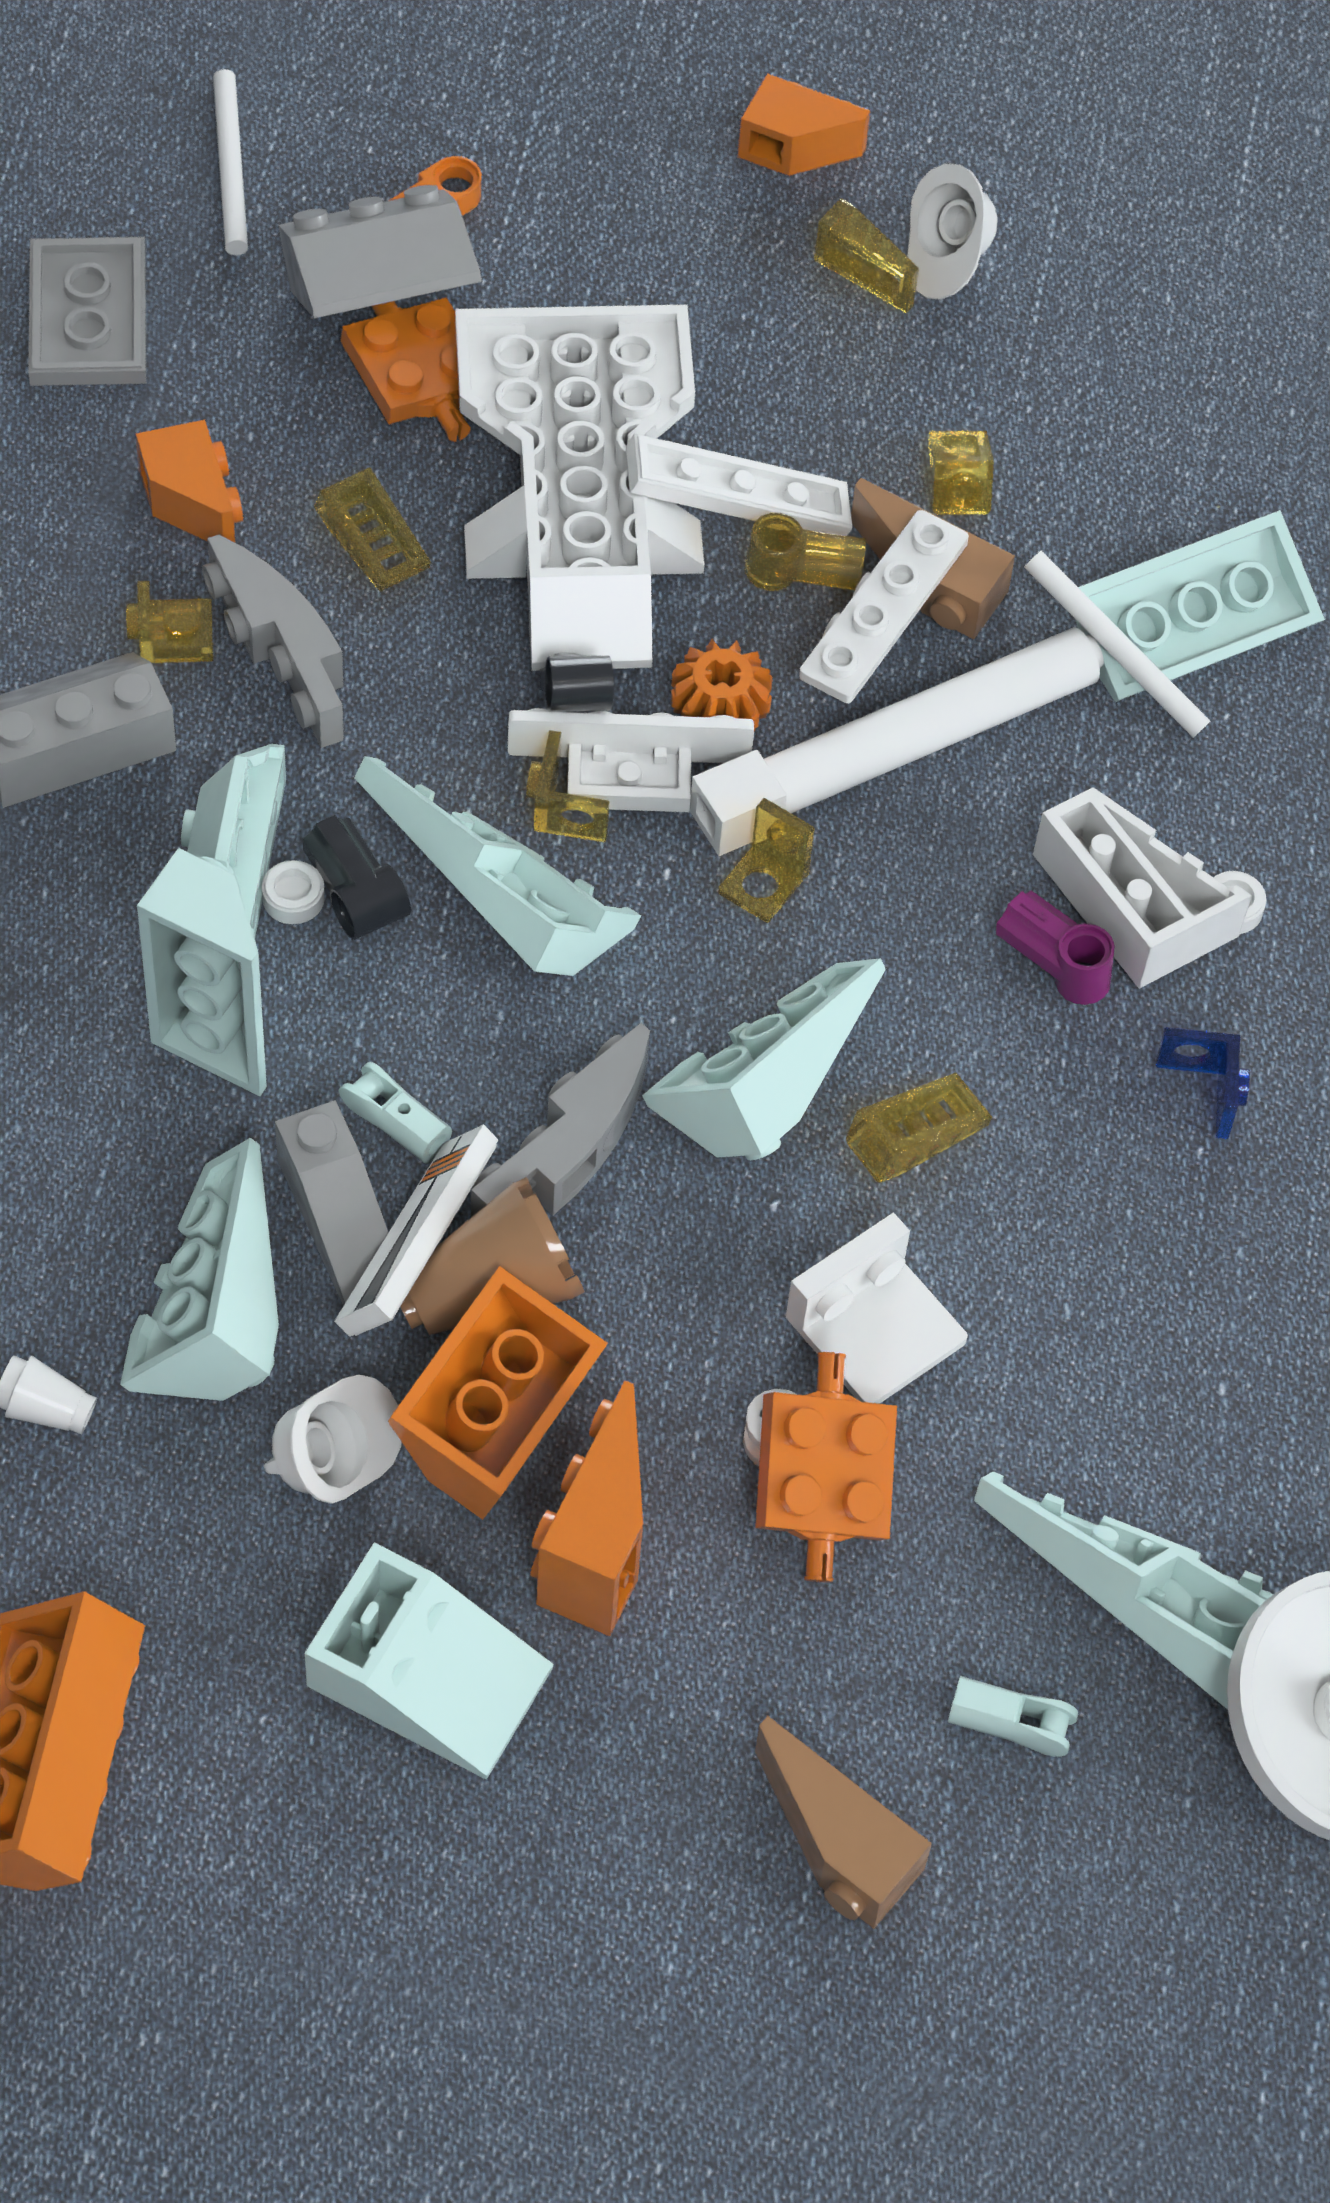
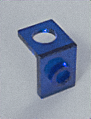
[1156,1027,1250,1139]

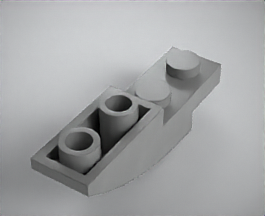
[202,535,344,748]
[471,1023,650,1217]

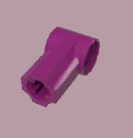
[996,890,1115,1005]

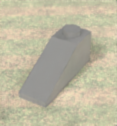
[275,1100,389,1306]

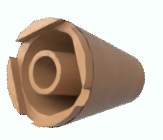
[400,1177,585,1335]

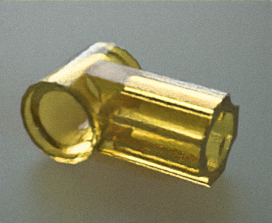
[744,513,866,591]

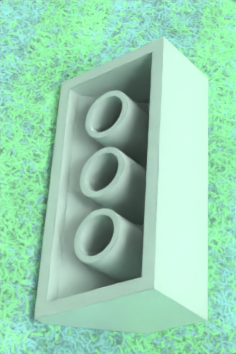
[137,848,267,1096]

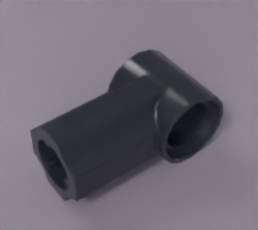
[540,653,614,712]
[303,815,411,940]

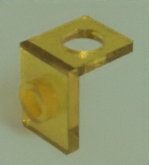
[526,730,610,842]
[718,798,815,923]

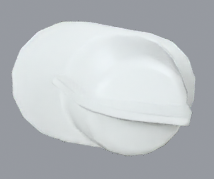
[907,164,998,300]
[263,1374,402,1504]

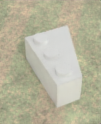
[1033,787,1252,989]

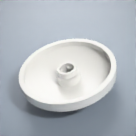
[1227,1571,1330,1840]

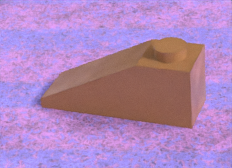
[851,478,1015,639]
[755,1716,932,1929]

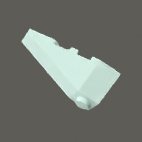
[642,958,886,1160]
[120,1138,279,1401]

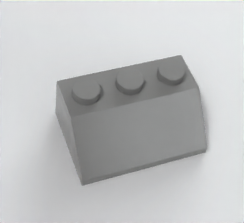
[278,185,482,318]
[0,652,176,808]

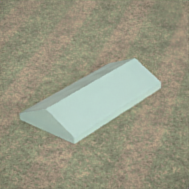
[1076,510,1325,702]

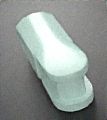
[339,1062,452,1164]
[948,1676,1078,1757]

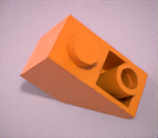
[738,73,870,176]
[136,420,243,543]

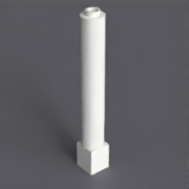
[690,627,1104,856]

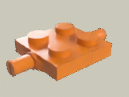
[341,297,471,442]
[755,1352,897,1582]

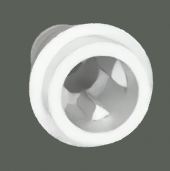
[0,1355,97,1435]

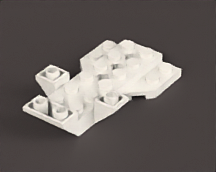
[455,305,704,671]

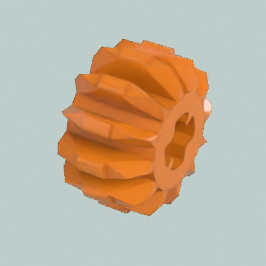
[670,639,773,731]

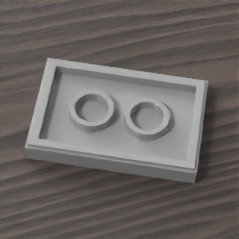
[28,237,146,386]

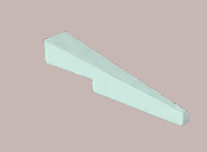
[354,756,641,976]
[974,1472,1274,1709]

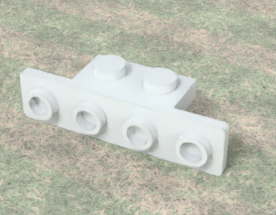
[799,510,969,703]
[508,708,754,812]

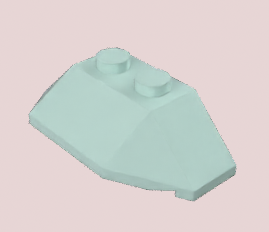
[181,744,286,939]

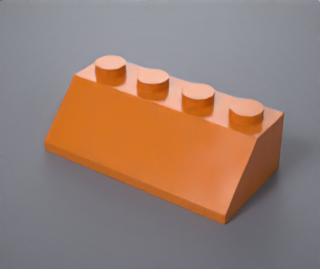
[0,1591,145,1891]

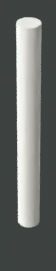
[213,69,248,255]
[1024,550,1210,738]

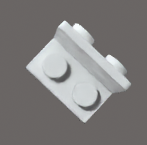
[786,1212,968,1404]

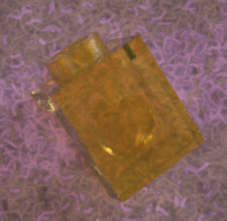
[928,431,994,515]
[126,581,214,663]

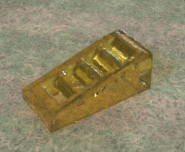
[814,198,919,313]
[314,467,431,592]
[846,1072,993,1183]

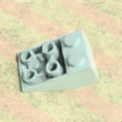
[305,1542,553,1780]

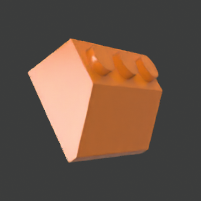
[388,1266,608,1520]

